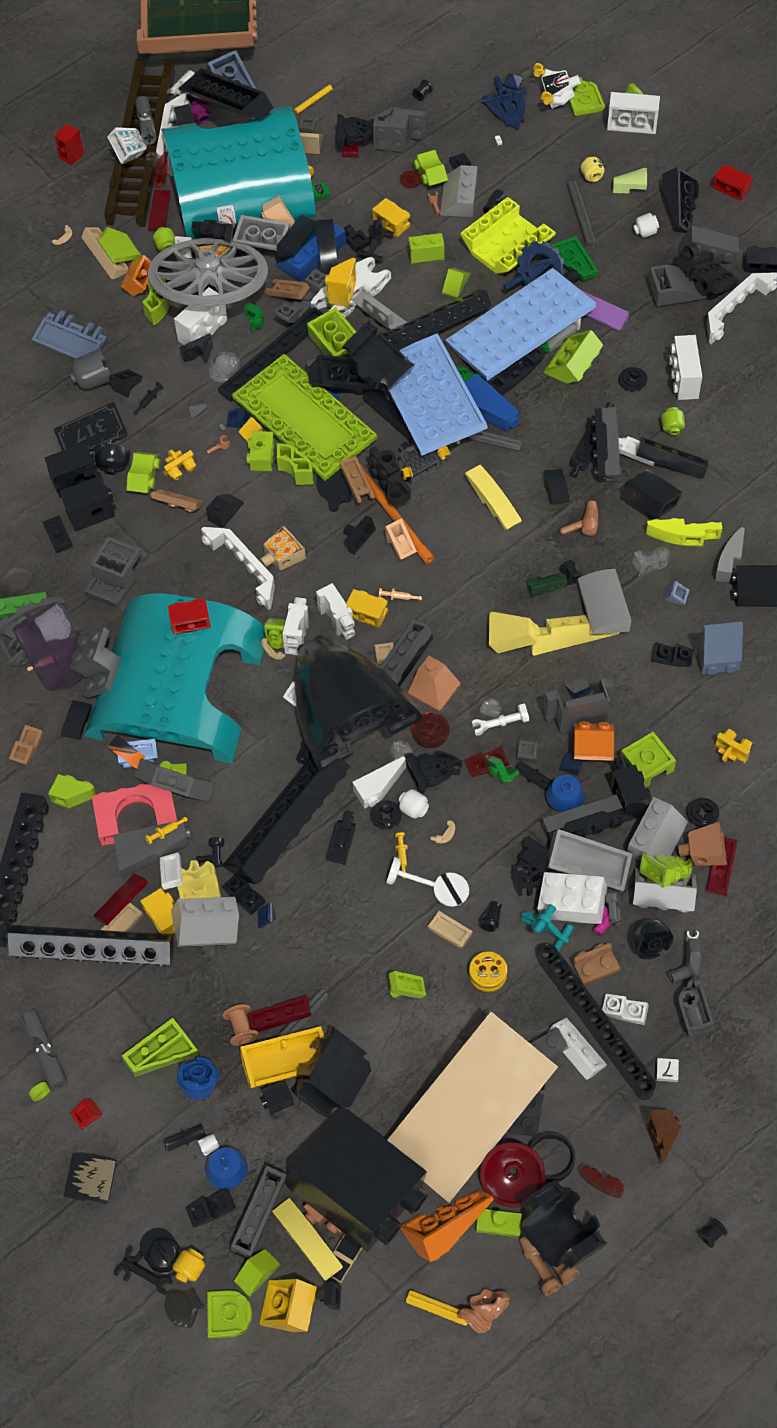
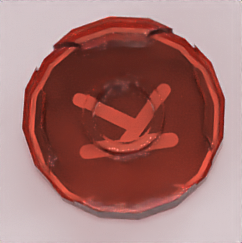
[411,712,450,749]

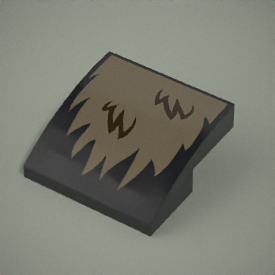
[63,1154,117,1204]

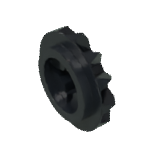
[619,367,647,391]
[687,798,719,827]
[371,800,402,830]

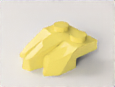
[177,860,221,899]

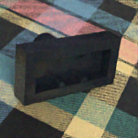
[344,515,376,555]

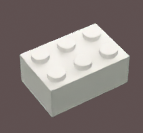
[607,92,660,134]
[174,287,227,345]
[669,335,702,400]
[538,872,607,924]

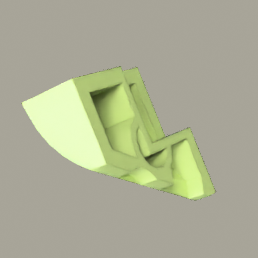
[613,168,647,193]

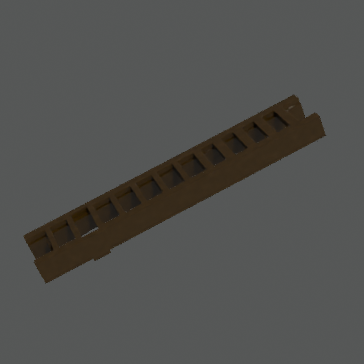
[104,59,175,227]

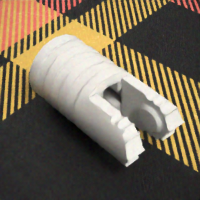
[170,70,195,96]

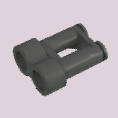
[606,893,622,926]

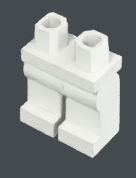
[316,583,355,640]
[283,597,309,655]

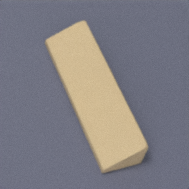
[82,227,129,279]

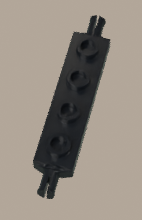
[569,402,614,478]

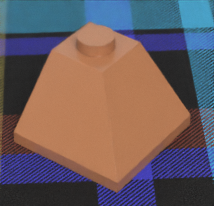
[408,656,460,713]

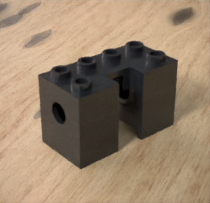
[44,442,116,532]

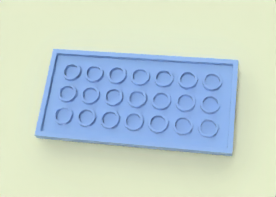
[445,268,596,381]
[389,333,488,456]

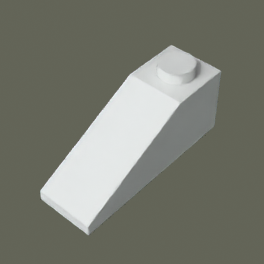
[352,756,406,809]

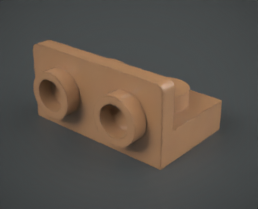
[572,943,621,986]

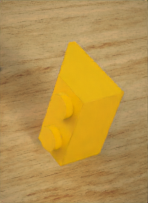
[325,258,357,307]
[259,1279,317,1332]

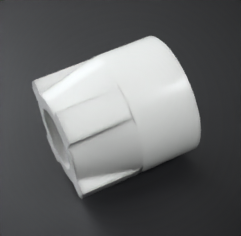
[198,1133,220,1156]

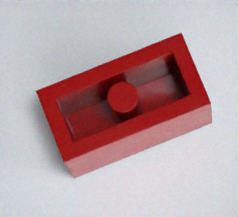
[54,124,84,166]
[712,164,753,201]
[168,598,211,635]

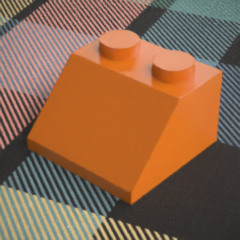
[573,721,614,761]

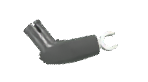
[668,930,702,984]

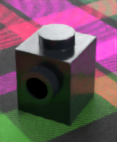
[260,1080,294,1115]

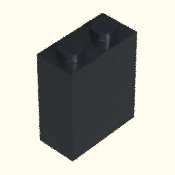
[623,469,682,519]
[731,565,777,607]

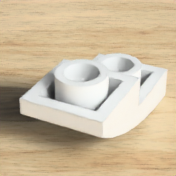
[602,994,649,1025]

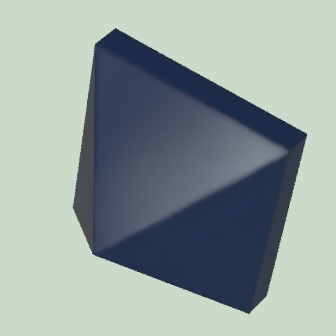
[503,74,523,90]
[258,903,276,928]

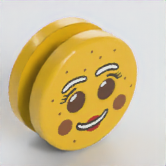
[469,951,507,993]

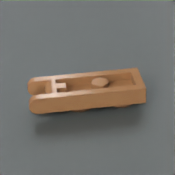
[264,279,310,300]
[339,456,375,503]
[151,489,203,512]

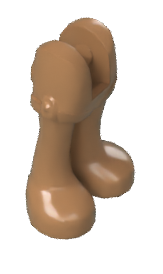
[519,1236,579,1296]

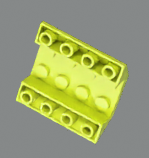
[461,197,556,274]

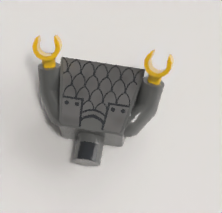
[397,442,451,485]

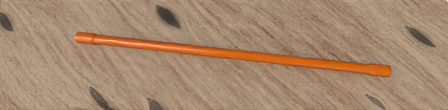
[360,464,434,564]

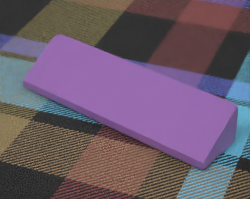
[581,290,629,332]

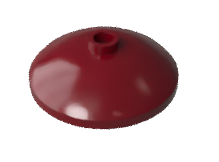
[480,1142,546,1208]

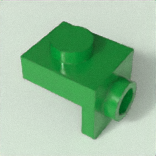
[244,302,265,333]
[487,756,519,783]

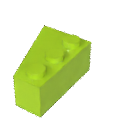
[122,1018,198,1077]

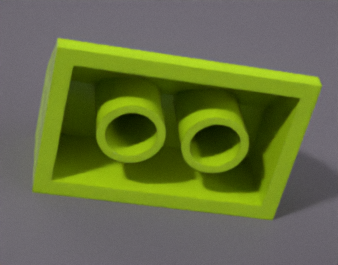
[307,307,356,357]
[543,330,603,384]

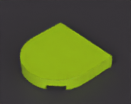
[207,1290,253,1339]

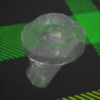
[480,698,502,719]
[390,739,413,760]

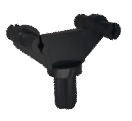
[357,218,394,263]

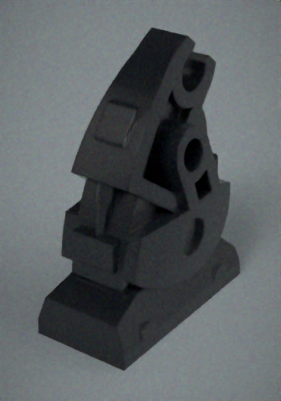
[337,114,375,150]
[191,220,238,242]
[404,751,463,794]
[513,836,553,896]

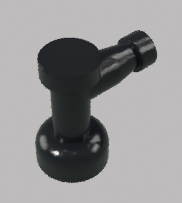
[196,837,225,868]

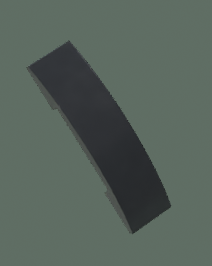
[316,219,338,275]
[487,346,546,395]

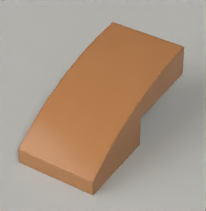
[9,725,45,765]

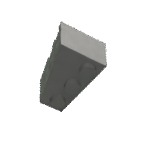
[678,226,739,264]

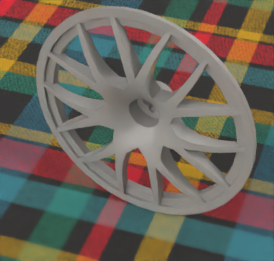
[148,238,268,307]

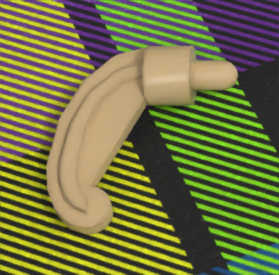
[52,225,72,245]
[261,638,285,660]
[430,820,455,844]

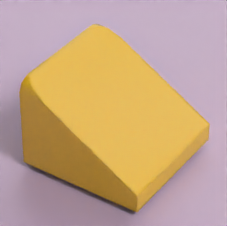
[238,417,263,443]

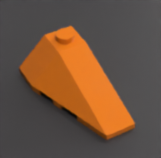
[400,1190,494,1263]

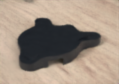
[316,469,352,512]

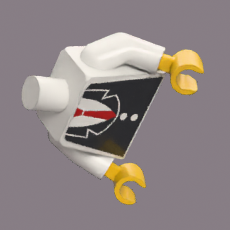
[533,63,581,109]

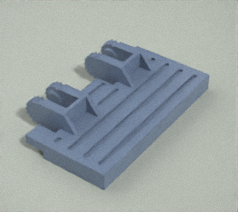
[31,310,107,360]

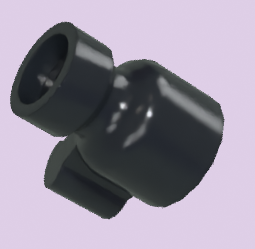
[483,190,507,214]

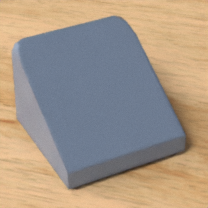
[663,581,690,606]

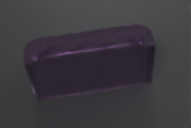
[13,602,83,691]

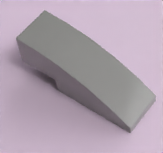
[715,527,745,583]

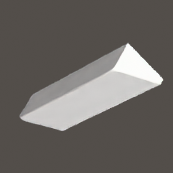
[547,1018,607,1080]

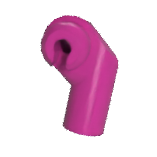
[593,905,611,936]

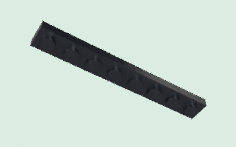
[218,307,324,401]

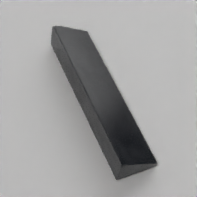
[276,215,317,257]
[363,390,413,442]
[636,437,708,479]

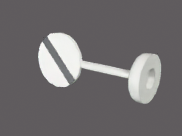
[386,857,469,907]

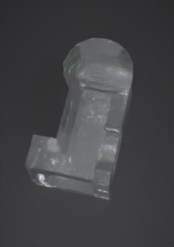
[632,547,670,576]

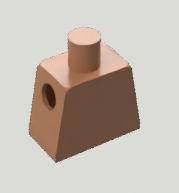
[678,822,727,866]

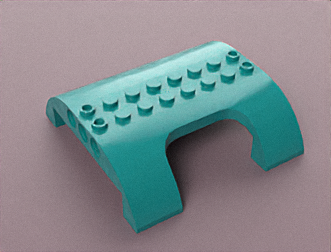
[161,105,316,240]
[84,593,266,764]

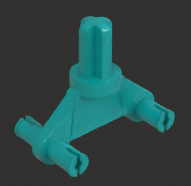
[521,904,575,951]

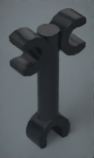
[113,1247,173,1295]

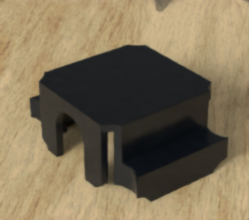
[342,320,415,393]
[292,1027,371,1118]
[521,1179,608,1269]

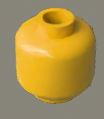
[172,1248,205,1284]

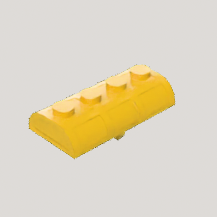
[240,1026,324,1088]

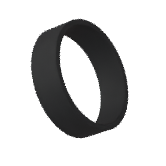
[530,1133,575,1183]

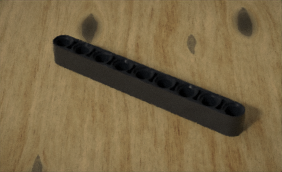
[538,943,656,1100]

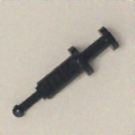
[134,382,164,415]

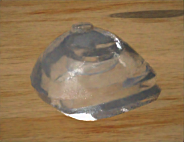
[209,351,240,383]

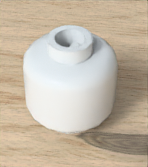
[633,213,660,238]
[399,789,429,819]

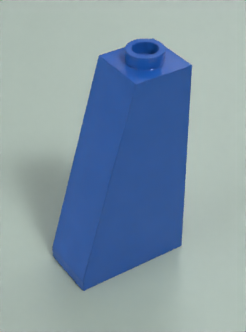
[464,374,519,432]

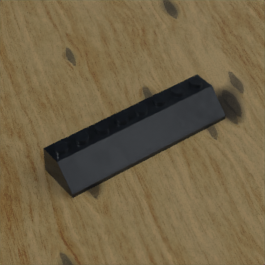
[178,68,274,119]
[222,756,351,884]

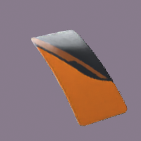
[108,735,146,769]

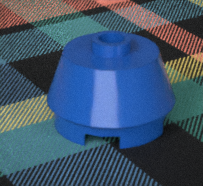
[546,775,585,812]
[177,1057,219,1100]
[205,1147,248,1189]

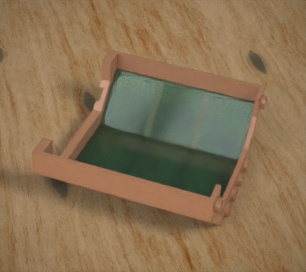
[137,0,258,55]

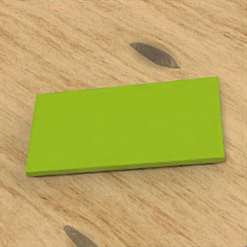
[232,354,378,481]

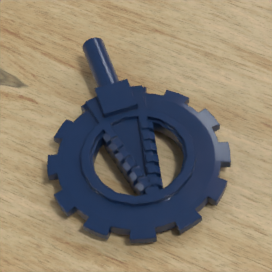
[503,241,565,291]

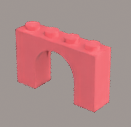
[92,784,178,846]

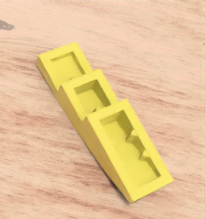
[465,465,522,531]
[272,1198,343,1281]

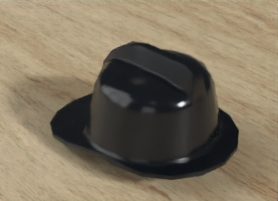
[140,1228,182,1277]

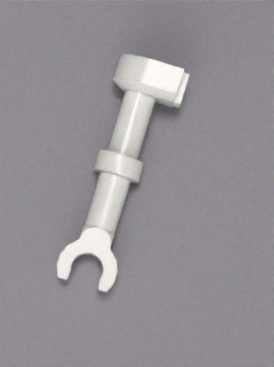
[472,703,529,736]

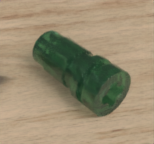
[527,573,567,597]

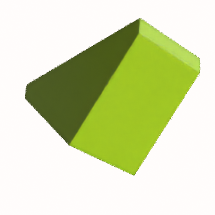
[442,268,470,299]
[234,1249,281,1297]

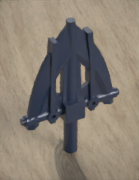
[481,76,527,130]

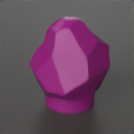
[191,100,210,124]

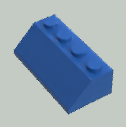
[276,223,345,282]

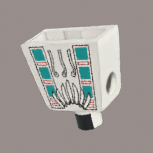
[108,128,148,164]

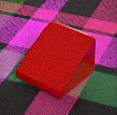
[70,1099,103,1129]

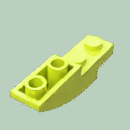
[646,518,723,546]

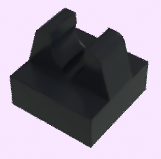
[315,1282,342,1310]

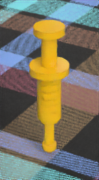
[145,817,187,845]
[395,832,408,879]

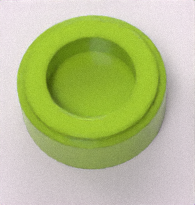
[29,1082,50,1101]

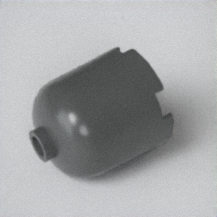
[70,348,112,390]

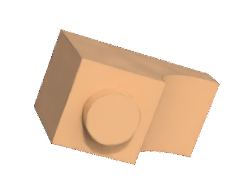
[261,195,295,227]

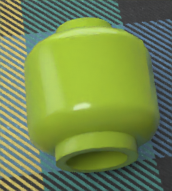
[153,227,175,252]
[661,407,685,435]

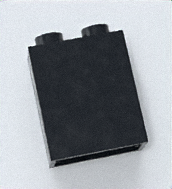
[287,1109,428,1252]

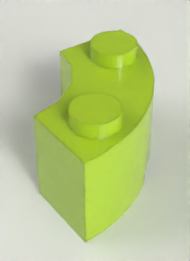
[413,150,448,186]
[142,278,170,326]
[277,443,314,485]
[126,452,161,493]

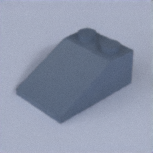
[207,50,256,89]
[698,622,743,675]

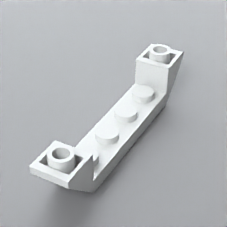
[156,94,190,176]
[706,273,777,345]
[201,527,275,610]

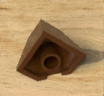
[646,1110,681,1164]

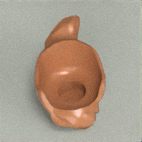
[457,1289,510,1333]

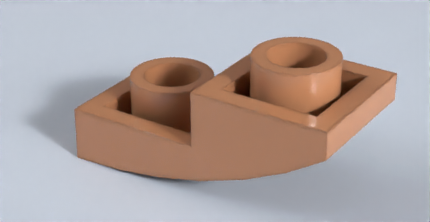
[304,1204,344,1237]

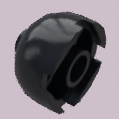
[95,444,131,474]
[631,919,674,960]

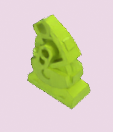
[639,853,693,888]

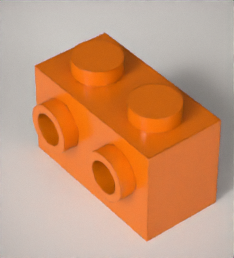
[121,255,152,297]

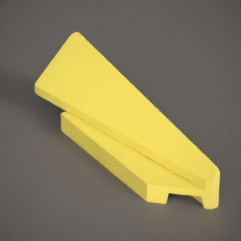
[530,615,620,656]

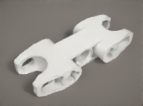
[311,257,391,318]

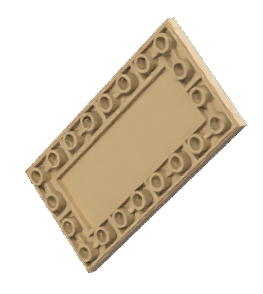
[387,1012,558,1203]

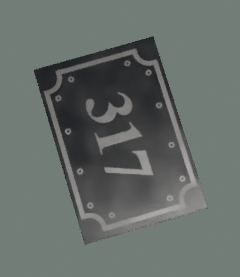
[54,402,127,451]

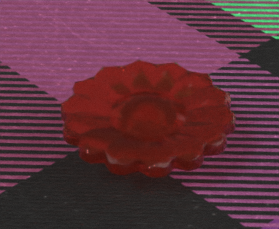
[400,171,422,188]

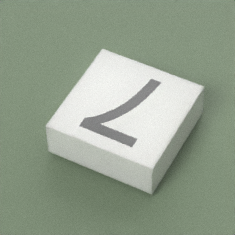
[656,1058,679,1082]

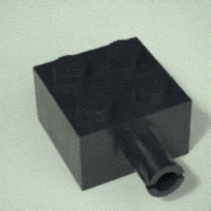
[611,756,651,822]

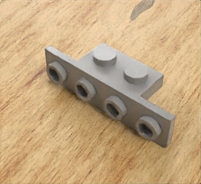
[352,291,407,330]

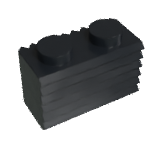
[745,246,777,273]

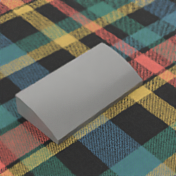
[577,569,632,634]
[547,829,633,892]

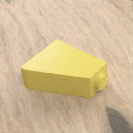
[489,612,540,653]

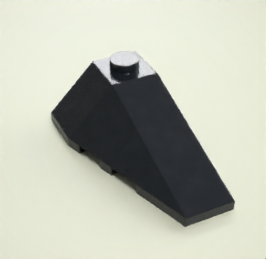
[662,167,699,233]

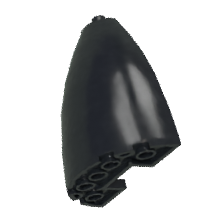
[295,635,423,772]

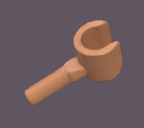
[428,191,440,214]
[206,435,230,454]

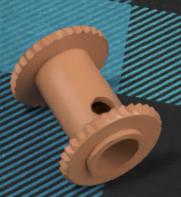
[222,1004,259,1046]

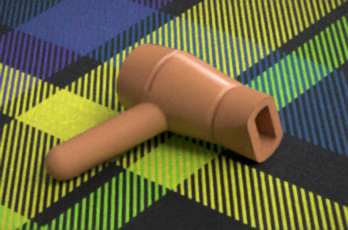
[560,501,598,536]

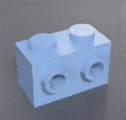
[118,739,158,768]

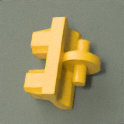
[163,449,196,481]
[715,729,752,763]

